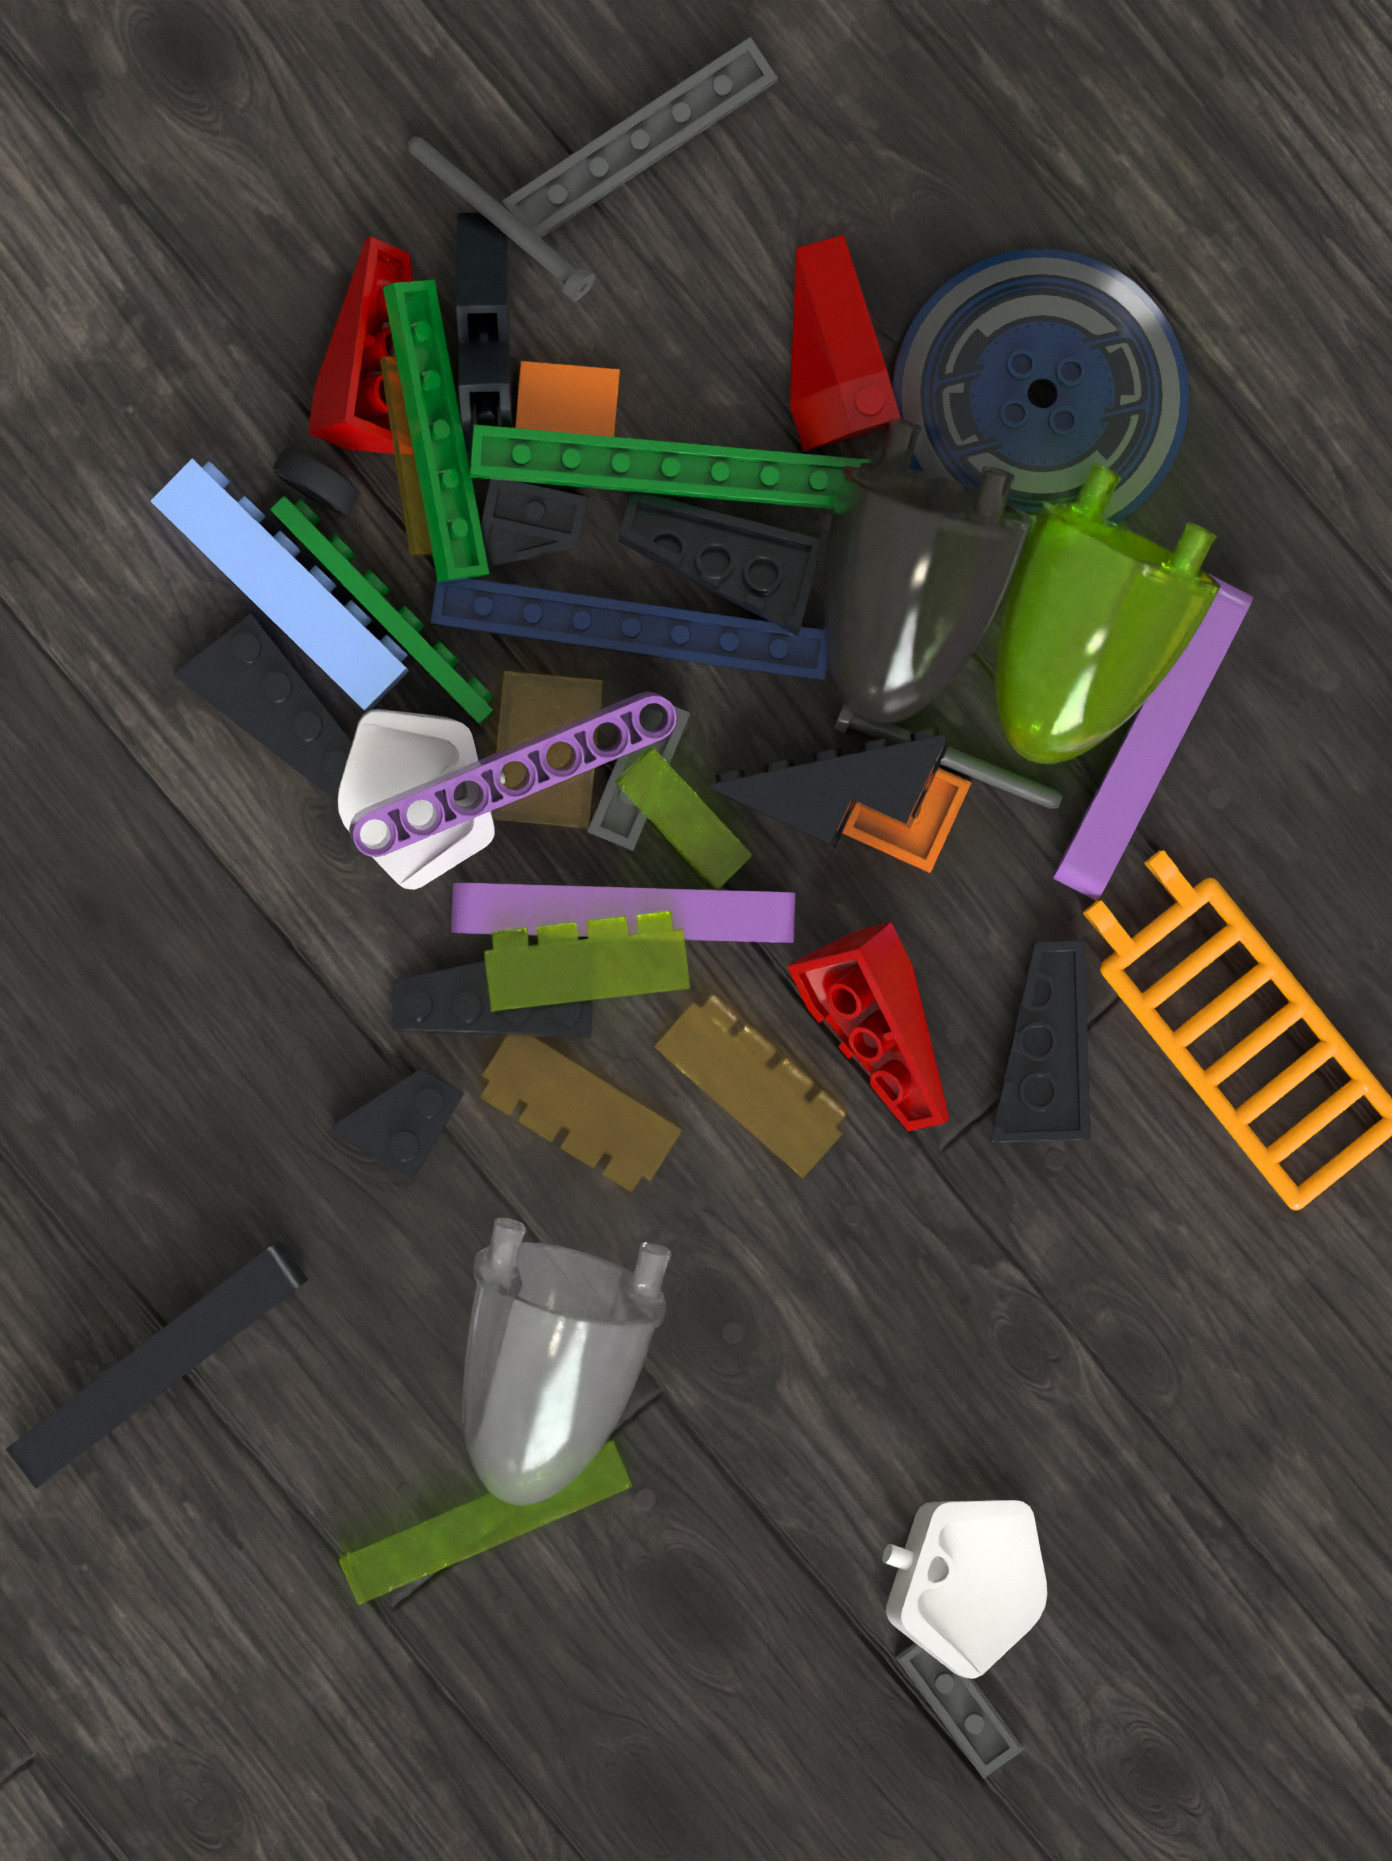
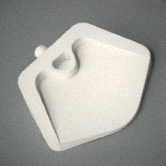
[337,709,505,889]
[882,1500,1047,1678]

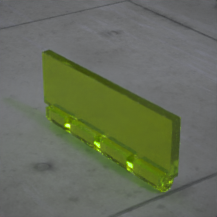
[484,911,690,1011]

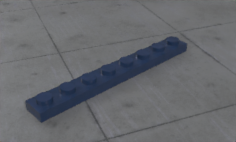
[431,578,832,681]

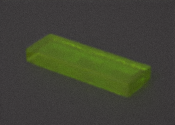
[614,747,752,890]

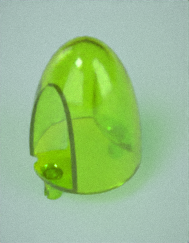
[995,463,1221,764]

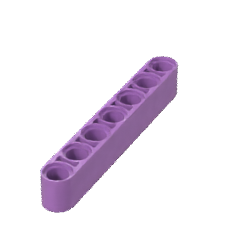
[1053,574,1254,901]
[349,692,677,857]
[451,883,796,943]

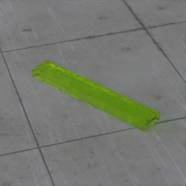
[338,1440,633,1605]

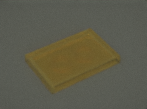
[491,671,603,829]

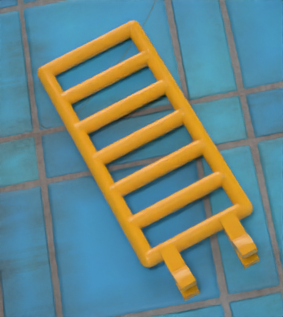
[1082,850,1392,1210]

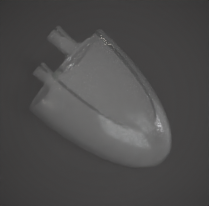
[462,1218,672,1506]

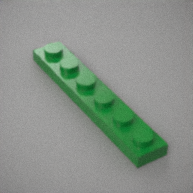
[383,280,489,582]
[270,496,495,727]

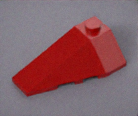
[790,235,901,453]
[308,236,414,456]
[787,922,950,1131]

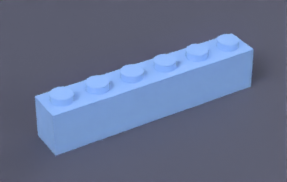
[151,458,409,712]

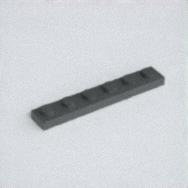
[502,37,778,238]

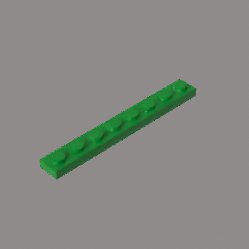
[469,425,870,512]

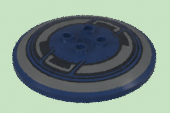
[892,249,1189,546]

